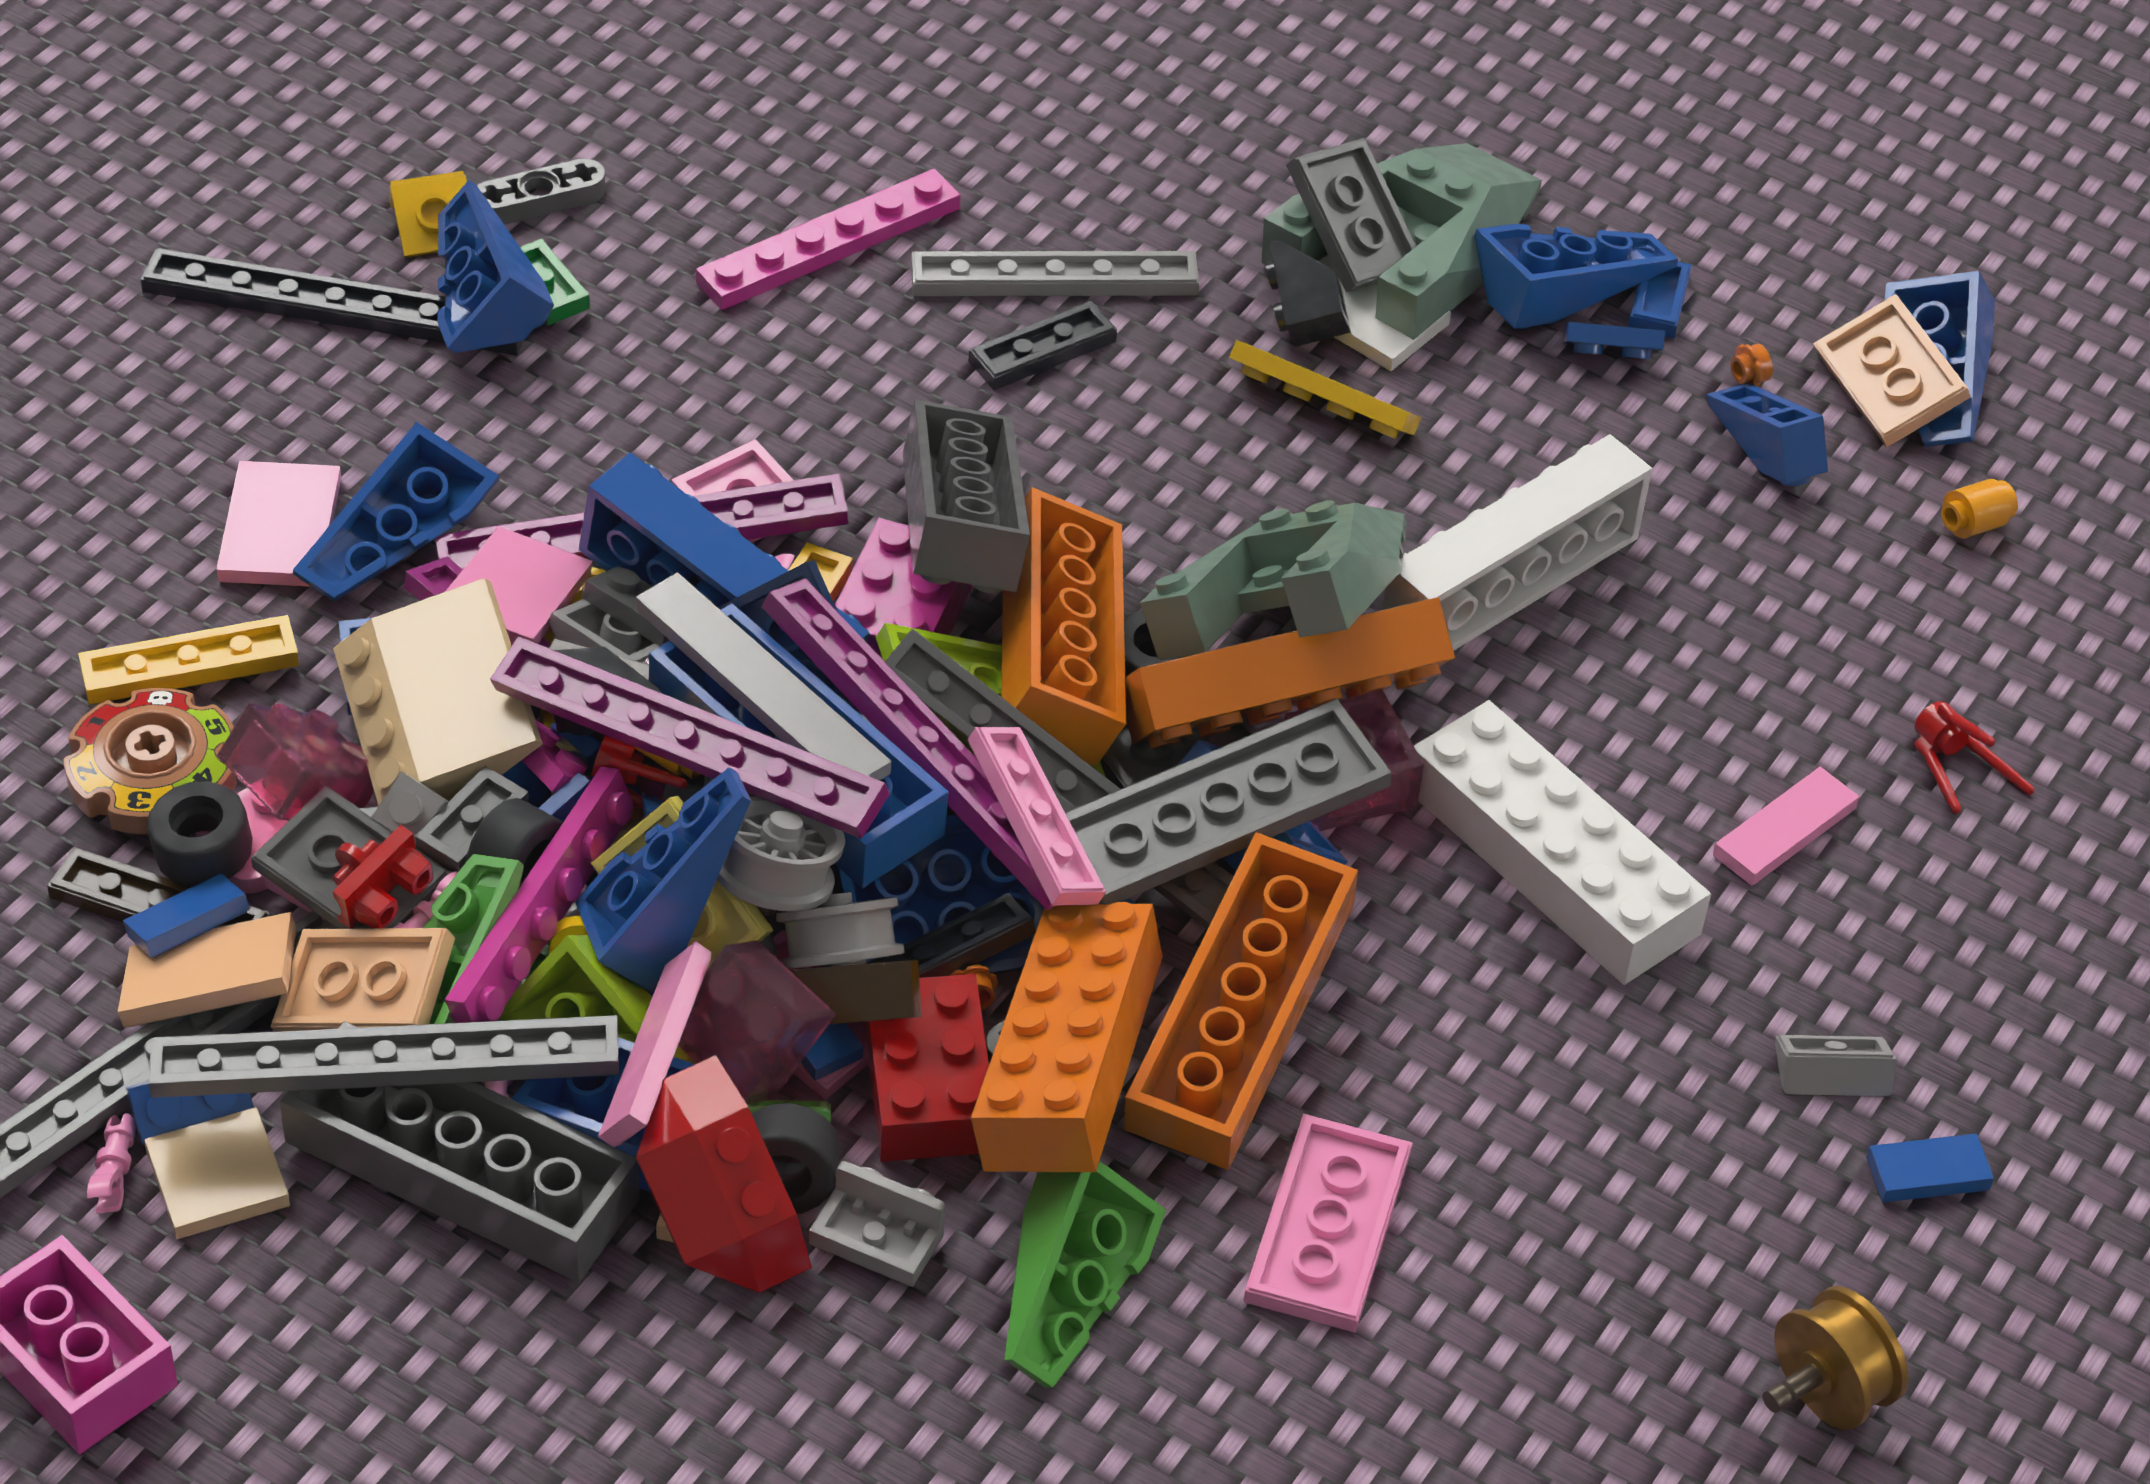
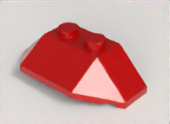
[635,1055,812,1293]

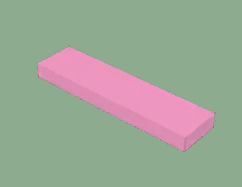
[968,727,1106,906]
[598,942,712,1147]

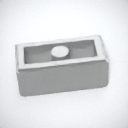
[1775,1035,1896,1096]

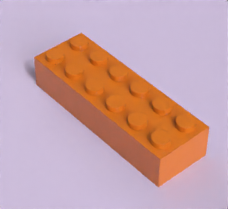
[1002,487,1126,767]
[1125,597,1455,749]
[1124,832,1358,1170]
[971,902,1163,1172]

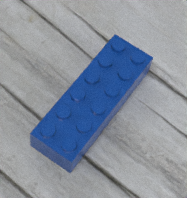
[578,452,870,642]
[648,603,949,889]

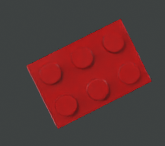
[863,974,989,1162]

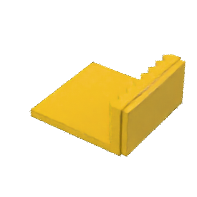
[389,171,467,258]

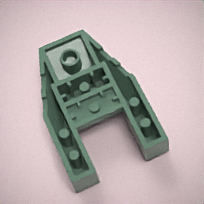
[1262,143,1542,340]
[1140,500,1407,660]

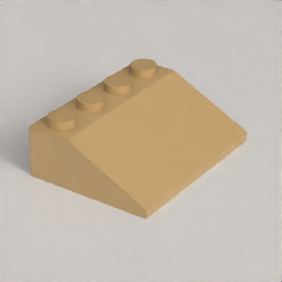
[333,578,543,806]

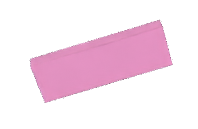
[1713,767,1860,886]

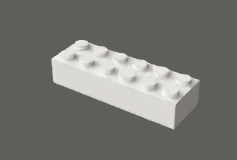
[1381,434,1652,651]
[1405,700,1711,985]

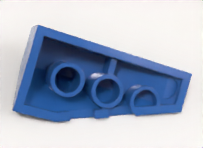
[1885,271,1995,447]

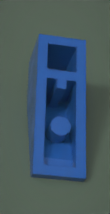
[1706,383,1828,486]

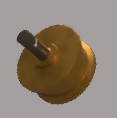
[1762,1286,1909,1430]

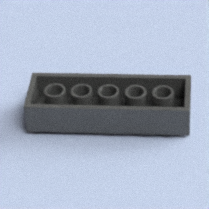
[903,399,1030,593]
[279,1021,640,1283]

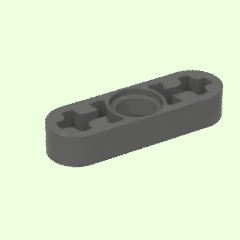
[477,158,605,225]

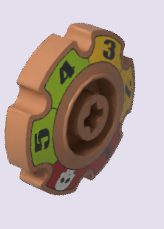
[64,688,241,834]

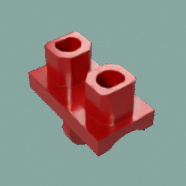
[332,825,433,929]

